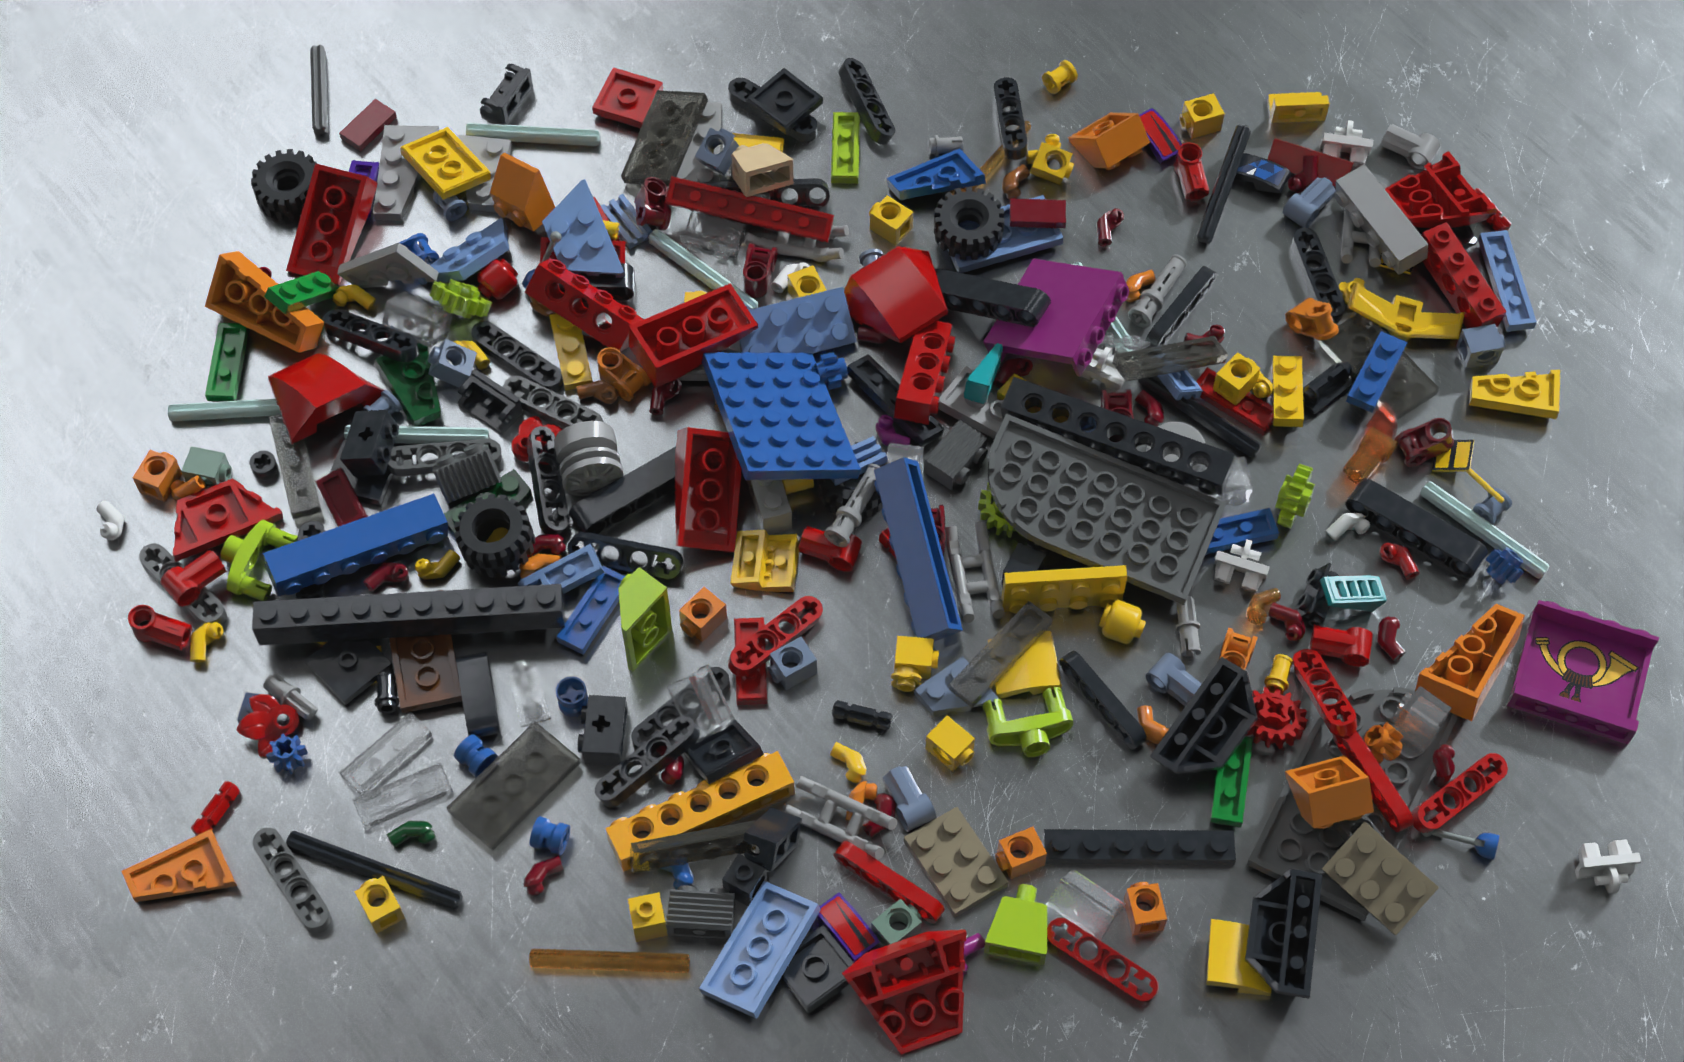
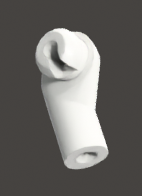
[771,262,809,293]
[96,500,124,541]
[1325,513,1370,541]

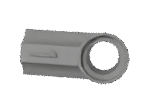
[1381,124,1441,170]

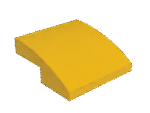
[730,530,801,592]
[988,631,1062,699]
[1206,919,1272,996]

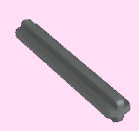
[310,45,328,135]

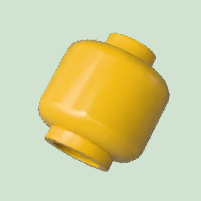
[1098,600,1146,644]

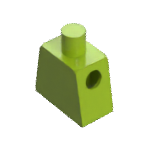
[984,884,1047,965]

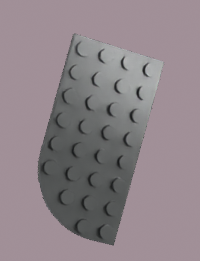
[988,414,1226,605]
[1247,687,1458,921]

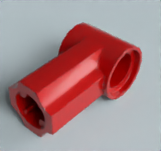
[1174,142,1209,202]
[799,526,863,572]
[160,550,227,607]
[128,604,193,651]
[1309,625,1373,667]

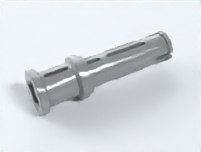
[1128,254,1187,328]
[824,464,880,547]

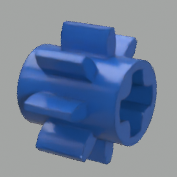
[814,352,848,390]
[1485,547,1524,584]
[266,734,308,774]

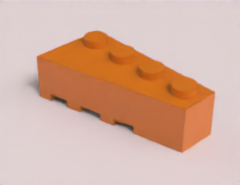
[204,251,324,353]
[1414,604,1525,721]

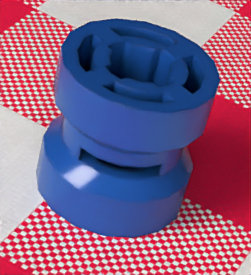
[556,676,588,717]
[453,734,498,778]
[529,816,571,855]

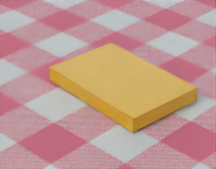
[400,127,491,200]

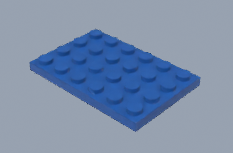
[701,352,861,480]

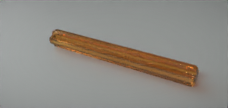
[529,948,690,973]

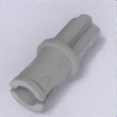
[1176,596,1201,657]
[263,673,318,720]

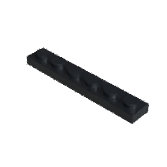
[1043,829,1236,865]

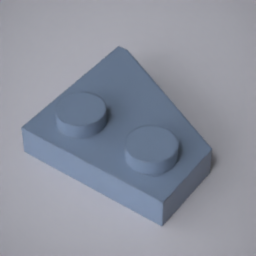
[914,656,999,716]

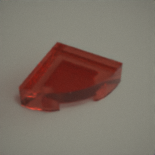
[1366,402,1397,444]

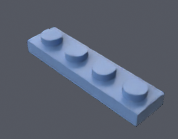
[1478,230,1537,332]

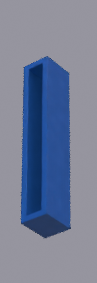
[874,457,963,641]
[263,493,448,597]

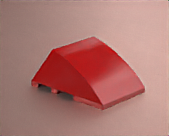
[1385,151,1497,228]
[844,246,948,343]
[268,353,384,444]
[842,929,967,1055]

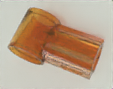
[1343,427,1398,484]

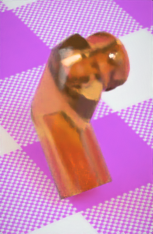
[1246,588,1281,626]

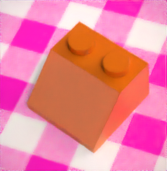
[1068,112,1150,170]
[490,152,555,232]
[1285,755,1374,829]

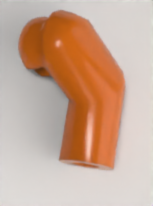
[1126,270,1156,302]
[170,475,205,500]
[519,554,562,579]
[1137,705,1169,745]
[845,781,878,821]

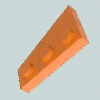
[122,829,237,902]

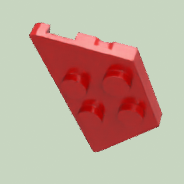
[172,478,283,562]

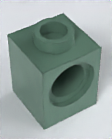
[181,446,232,489]
[871,899,922,947]

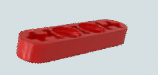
[728,596,823,677]
[1293,649,1357,737]
[1333,730,1414,832]
[1412,753,1508,833]
[833,841,945,924]
[1047,918,1159,1001]

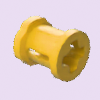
[1042,60,1078,94]

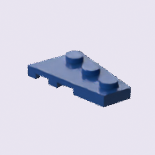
[887,148,986,200]

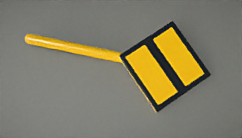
[1432,440,1504,503]

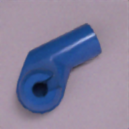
[656,852,694,890]

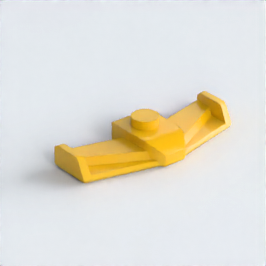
[1348,283,1465,341]

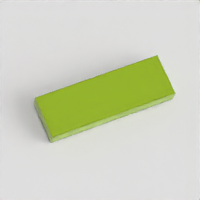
[831,112,860,184]

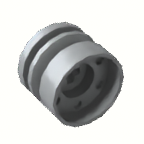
[554,421,623,496]

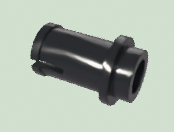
[374,672,399,713]

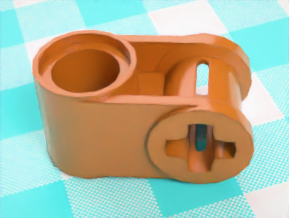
[1285,298,1339,340]
[597,347,651,402]
[1220,628,1258,670]

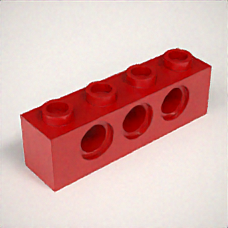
[1421,222,1507,329]
[524,258,643,352]
[894,321,956,425]

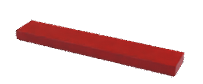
[665,176,834,243]

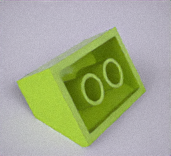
[618,567,672,672]

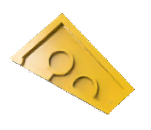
[1469,369,1560,419]

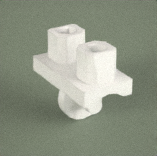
[1320,120,1374,167]
[1073,347,1133,391]
[1214,540,1270,592]
[1575,839,1642,894]

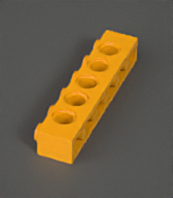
[605,751,795,872]

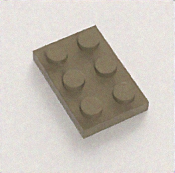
[903,807,1009,918]
[1321,822,1439,936]

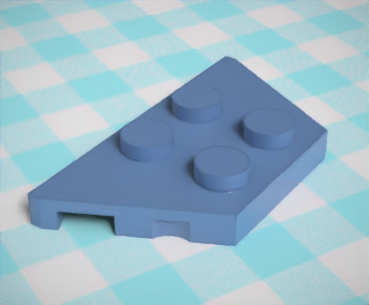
[542,179,625,278]
[417,217,509,285]

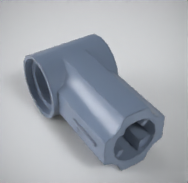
[1282,177,1336,228]
[1145,653,1202,706]
[883,766,936,832]

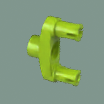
[221,520,298,601]
[983,687,1074,757]

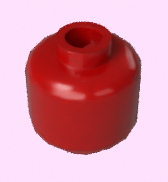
[476,258,518,300]

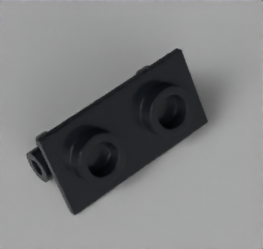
[1303,361,1355,414]
[1296,563,1339,627]

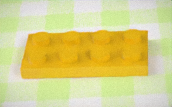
[1001,565,1127,613]

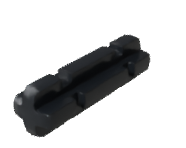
[832,700,893,730]

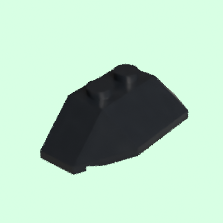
[1150,656,1258,774]
[1245,869,1323,999]

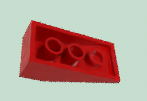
[286,163,378,285]
[629,283,758,388]
[675,427,742,552]

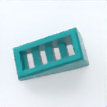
[963,343,1003,404]
[1320,575,1387,612]

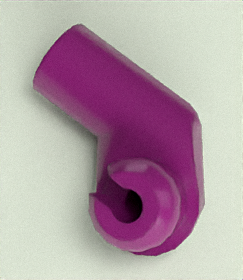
[875,415,912,452]

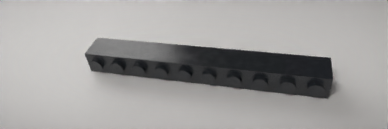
[252,584,565,646]

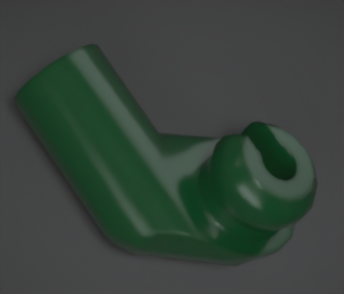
[386,821,435,848]

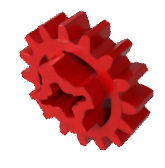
[1246,687,1308,749]

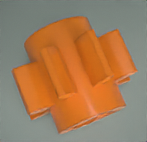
[1364,722,1404,764]

